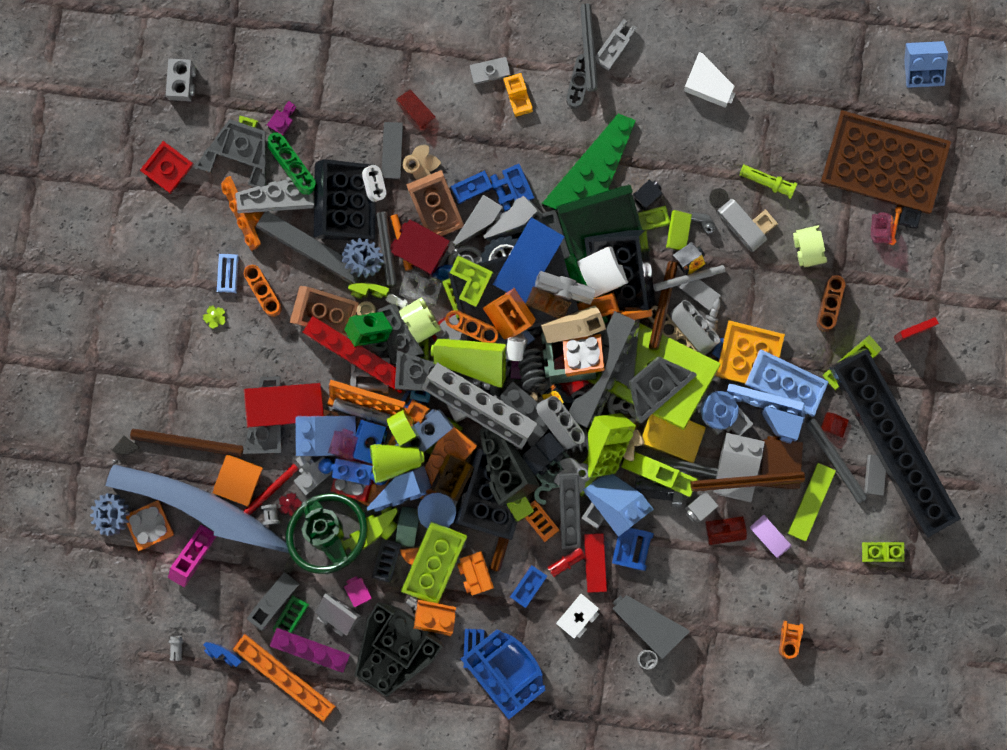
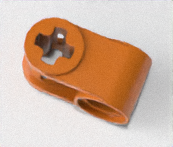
[779,621,804,659]

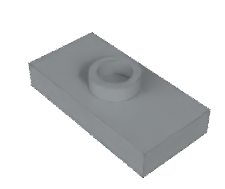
[470,57,510,85]

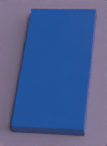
[493,217,565,303]

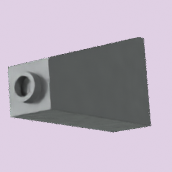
[612,595,690,659]

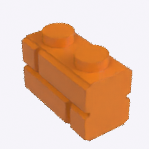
[457,551,494,596]

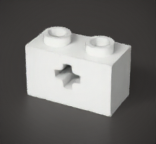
[556,594,599,638]

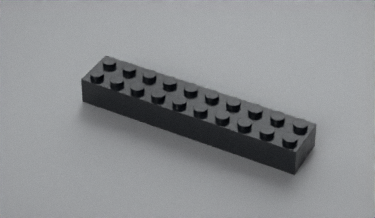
[829,349,961,538]

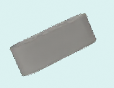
[717,199,767,252]
[670,300,720,354]
[536,396,585,449]

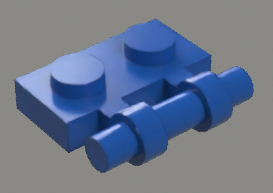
[490,164,534,212]

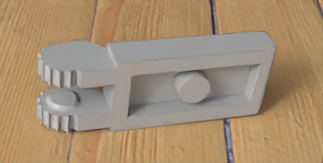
[595,19,637,71]

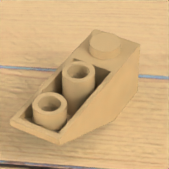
[541,305,606,343]

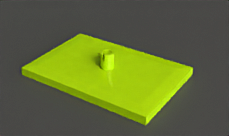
[586,323,721,430]

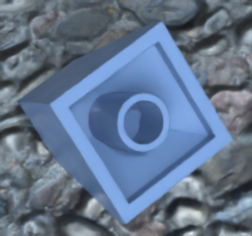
[761,406,804,443]

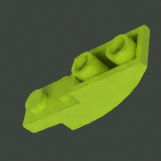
[621,452,698,498]
[341,507,398,551]

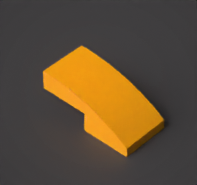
[503,73,533,117]

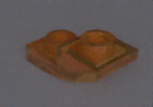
[526,286,571,318]

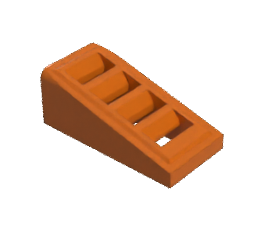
[525,500,559,542]

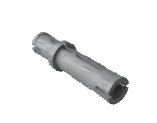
[333,397,391,426]

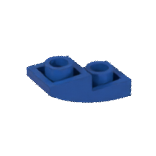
[203,642,243,667]

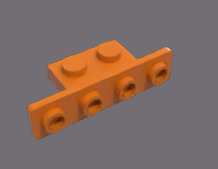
[221,176,265,251]

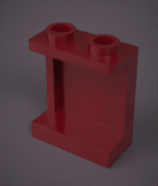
[390,219,450,277]

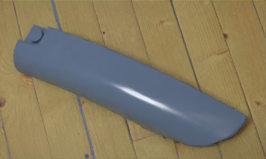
[105,465,289,553]

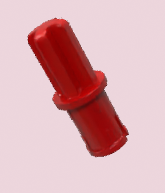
[548,548,585,577]

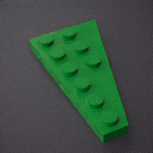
[541,113,636,211]

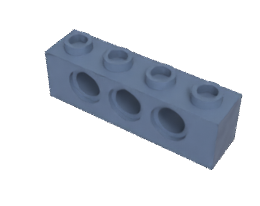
[395,409,454,453]

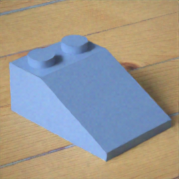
[296,416,356,456]
[583,474,654,536]

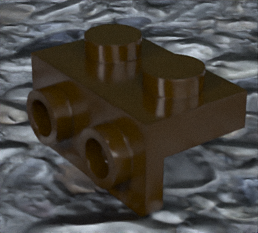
[431,454,474,501]

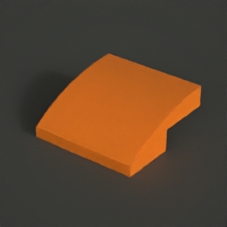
[212,454,263,506]

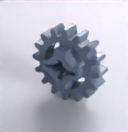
[342,238,384,278]
[90,493,130,536]

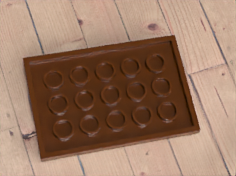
[820,110,951,214]

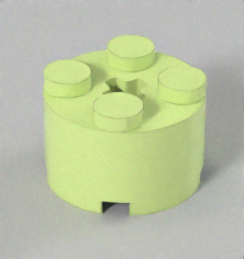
[793,225,827,268]
[399,297,441,343]

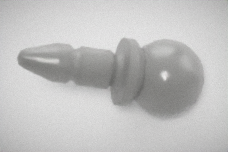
[706,299,720,331]

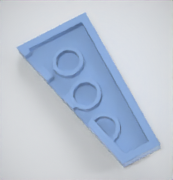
[727,384,806,423]

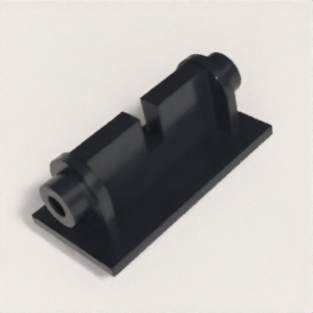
[634,477,674,501]

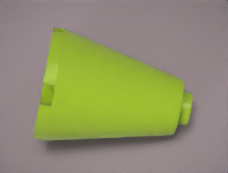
[370,444,424,483]

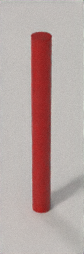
[244,464,299,515]

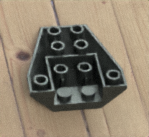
[354,602,443,697]

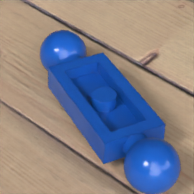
[318,459,388,486]

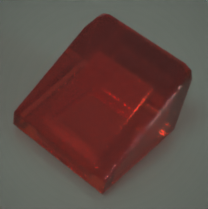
[821,412,849,438]

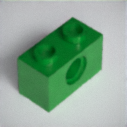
[344,312,393,347]

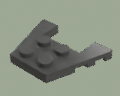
[194,119,266,188]

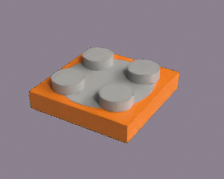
[563,334,605,377]
[126,500,174,551]

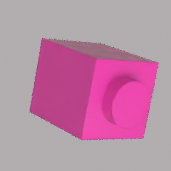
[344,576,373,608]

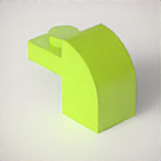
[387,409,419,446]

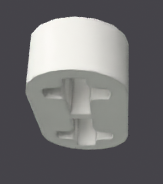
[362,165,386,202]

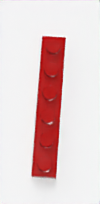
[302,316,403,394]

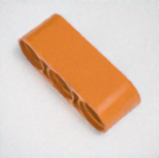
[244,265,282,317]
[445,310,499,343]

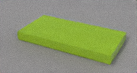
[401,521,467,603]

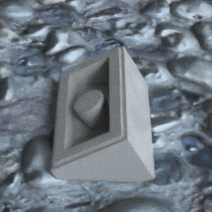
[864,455,886,496]

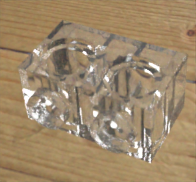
[399,271,443,307]

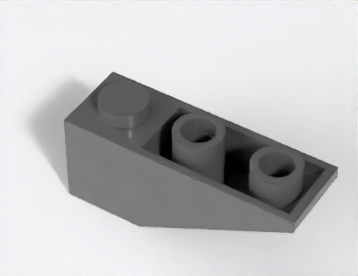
[247,572,300,631]

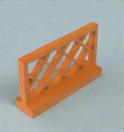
[327,380,407,416]

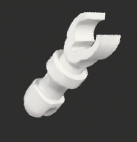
[386,293,409,310]

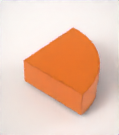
[400,548,419,565]

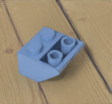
[904,41,948,88]

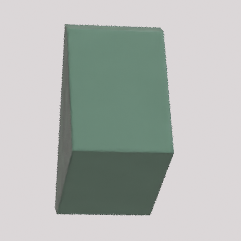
[395,506,419,548]

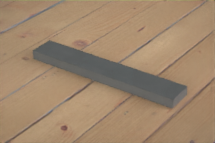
[256,211,361,284]

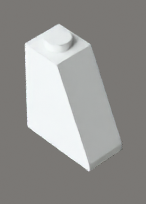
[684,52,736,108]

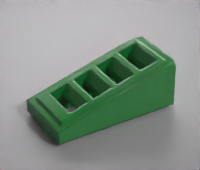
[273,595,309,634]

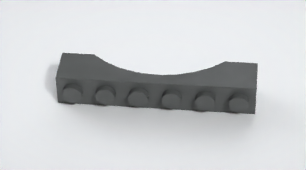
[569,311,639,428]

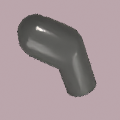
[691,212,715,234]

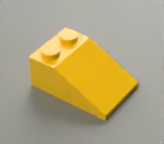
[642,414,706,463]

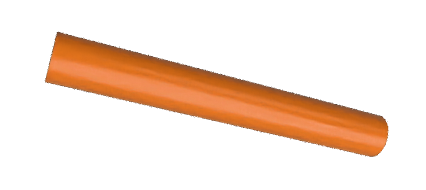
[390,214,413,271]

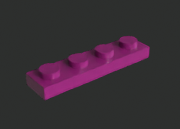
[270,628,350,673]

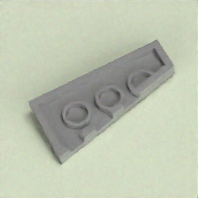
[235,177,314,213]

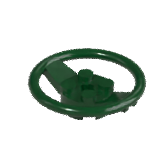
[286,493,368,574]

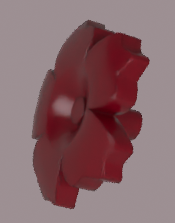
[279,492,302,516]

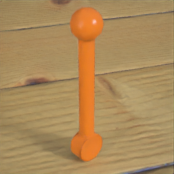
[888,206,902,245]

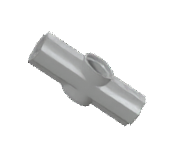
[535,271,595,305]

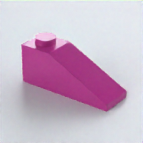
[168,525,217,587]

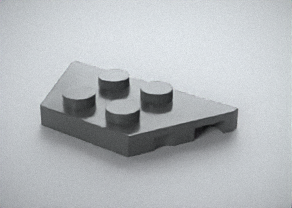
[599,319,640,389]
[629,357,697,423]

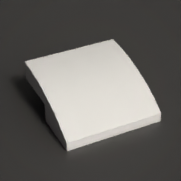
[577,247,628,298]

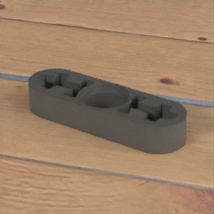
[566,54,587,108]

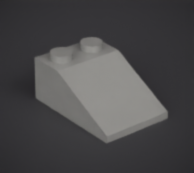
[713,433,765,502]
[315,593,362,636]

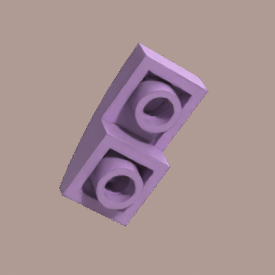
[750,515,792,558]

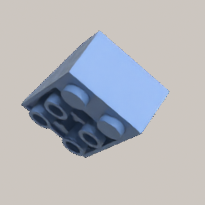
[367,466,431,512]

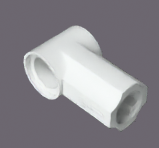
[505,333,528,361]

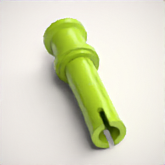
[739,164,798,199]

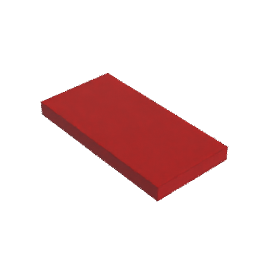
[243,383,324,428]

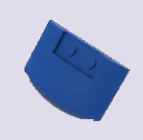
[460,629,545,719]

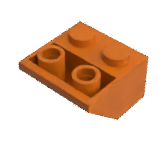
[483,288,536,340]

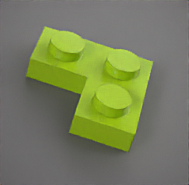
[450,255,493,307]

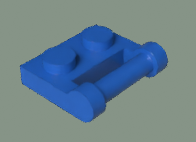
[612,528,654,571]

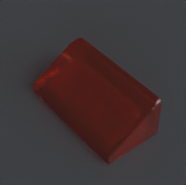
[396,89,435,129]
[705,516,747,545]

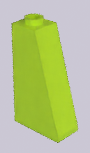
[431,338,506,387]

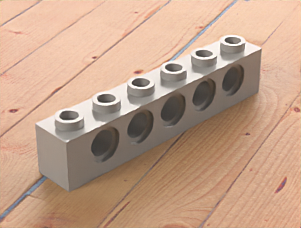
[421,363,537,449]

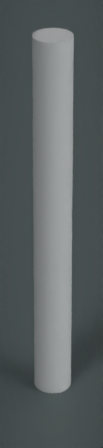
[653,265,725,291]

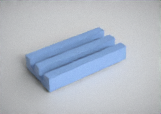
[217,254,239,293]

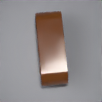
[817,275,845,332]

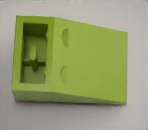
[588,413,636,478]

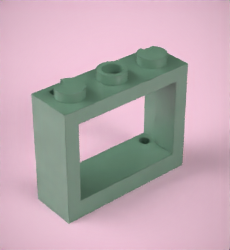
[541,332,597,385]

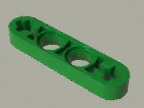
[267,133,316,195]

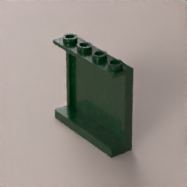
[556,184,650,261]

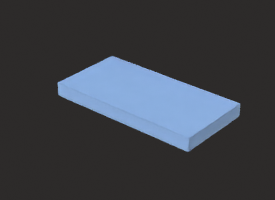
[745,350,829,417]

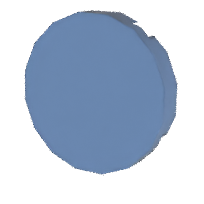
[700,391,739,430]
[418,493,456,529]

